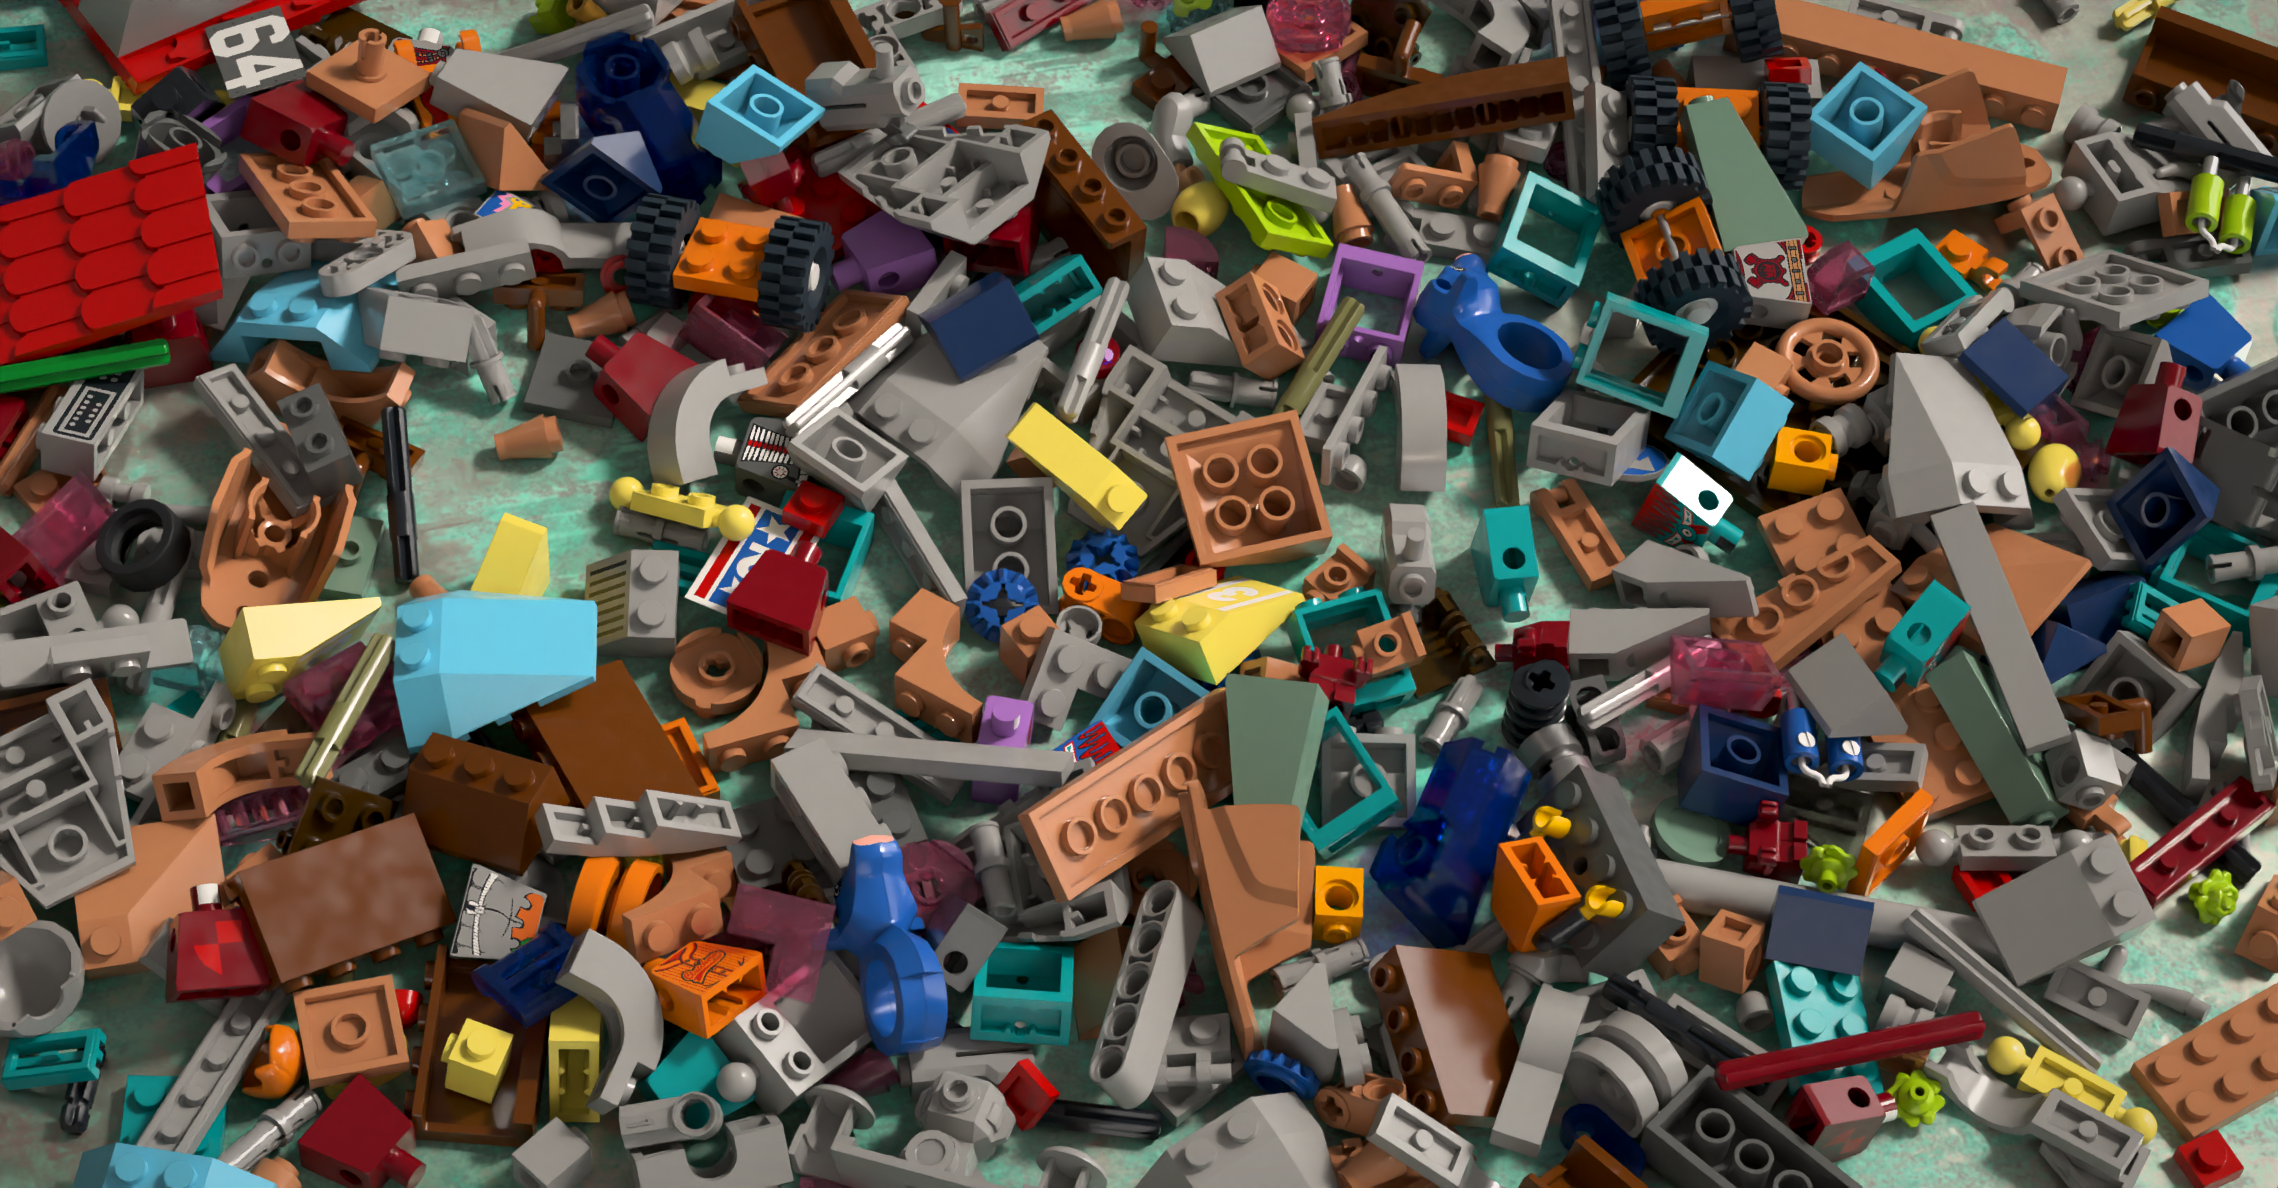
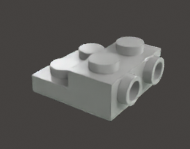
[1318,726,1416,831]

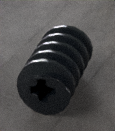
[1501,659,1571,749]

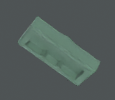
[319,516,385,600]

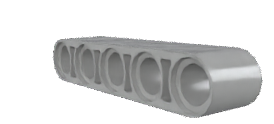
[1089,880,1204,1109]

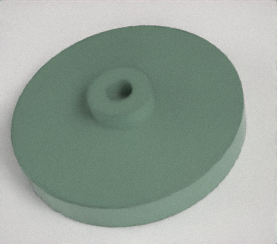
[1650,795,1732,869]

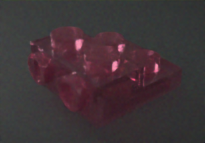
[283,641,403,757]

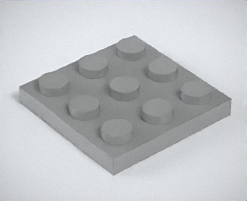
[2020,249,2209,331]

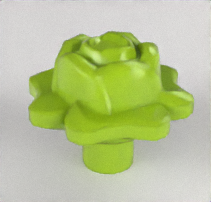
[1799,844,1858,893]
[2188,869,2239,926]
[1886,1069,1945,1128]

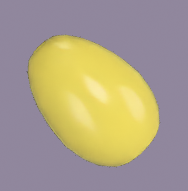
[1171,180,1230,239]
[2028,443,2082,504]

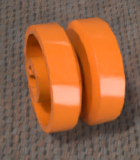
[565,856,664,952]

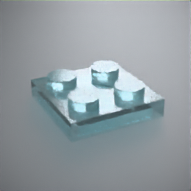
[370,119,487,220]

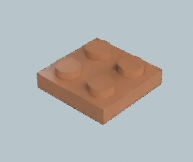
[293,974,410,1089]

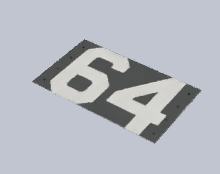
[205,5,306,99]

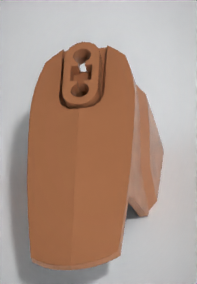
[1801,68,2052,222]
[199,422,357,635]
[1178,779,1316,1061]

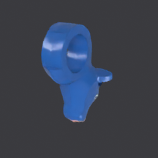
[1412,253,1574,413]
[809,835,948,1056]

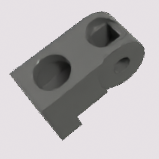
[1563,674,1626,767]

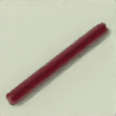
[1714,1011,1986,1091]

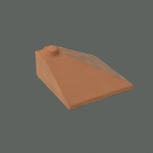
[1164,409,1333,568]
[1890,523,2093,656]
[74,813,229,981]

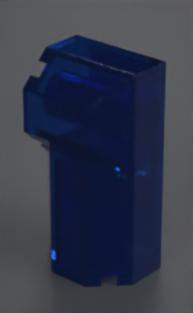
[575,31,722,206]
[1369,737,1532,949]

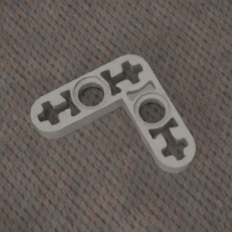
[854,0,963,72]
[311,229,416,297]

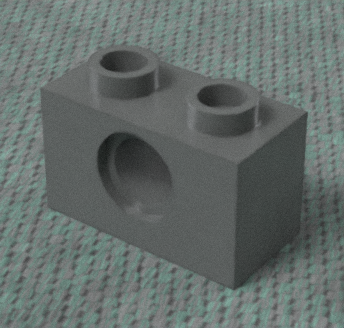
[276,383,364,500]

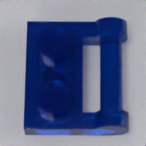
[471,921,579,1029]

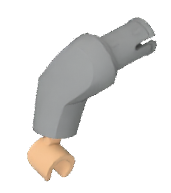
[1151,88,1211,193]

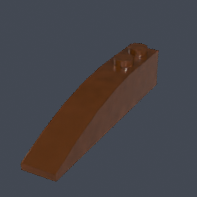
[1312,56,1575,160]

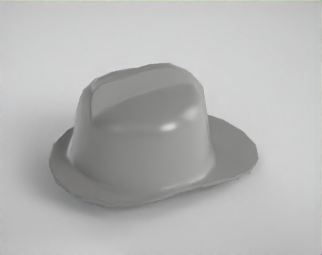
[1092,122,1179,220]

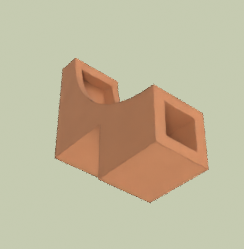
[245,339,416,427]
[889,588,983,744]
[703,640,827,774]
[622,847,738,964]

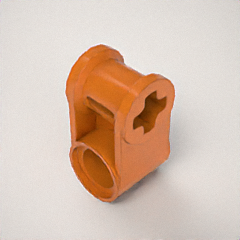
[1059,567,1151,645]

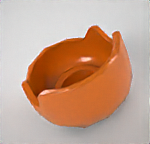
[241,1024,305,1100]

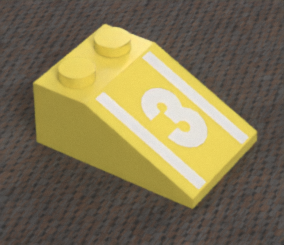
[1134,575,1305,685]
[218,597,382,703]

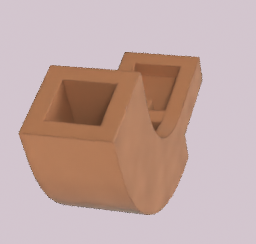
[151,729,333,822]

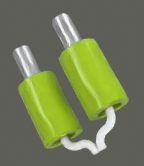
[2185,155,2257,254]

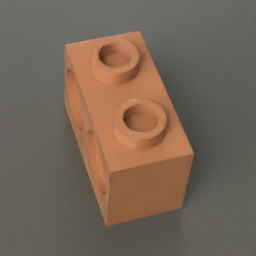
[1215,271,1305,382]

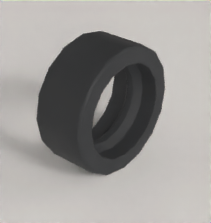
[95,499,191,592]

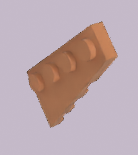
[1710,535,1902,683]

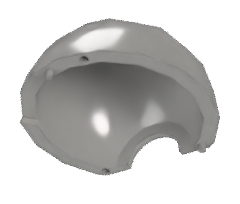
[0,920,85,1038]

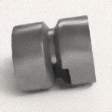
[1518,723,1595,798]

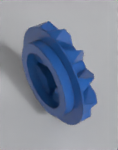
[1066,528,1139,591]
[965,568,1039,643]
[1243,1049,1321,1101]

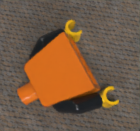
[1491,806,1624,954]

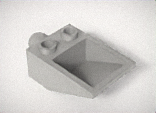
[2054,131,2192,236]
[0,580,140,701]
[713,951,872,1117]

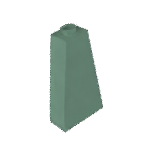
[1679,95,1809,255]
[1925,650,2070,829]
[1225,673,1329,833]

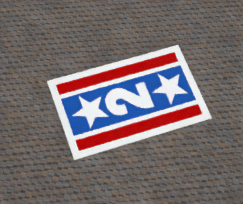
[684,496,820,615]

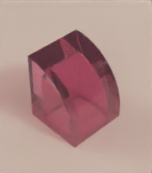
[1162,226,1219,280]
[1807,240,1876,315]

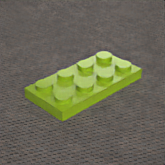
[1186,122,1334,259]

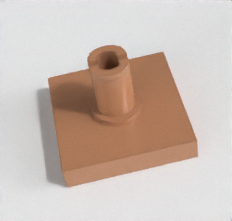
[305,28,431,124]

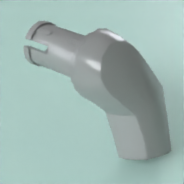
[1500,947,1589,1023]

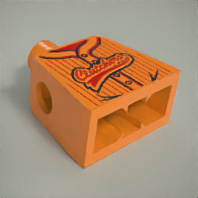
[643,941,768,1039]

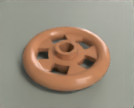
[1775,318,1880,405]

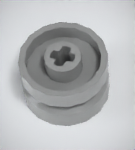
[1563,1010,1688,1138]

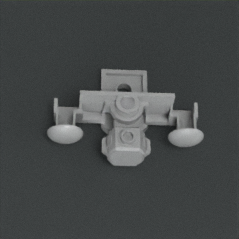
[788,1071,1108,1188]

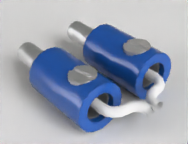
[1780,688,1864,788]

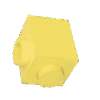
[441,1018,514,1104]

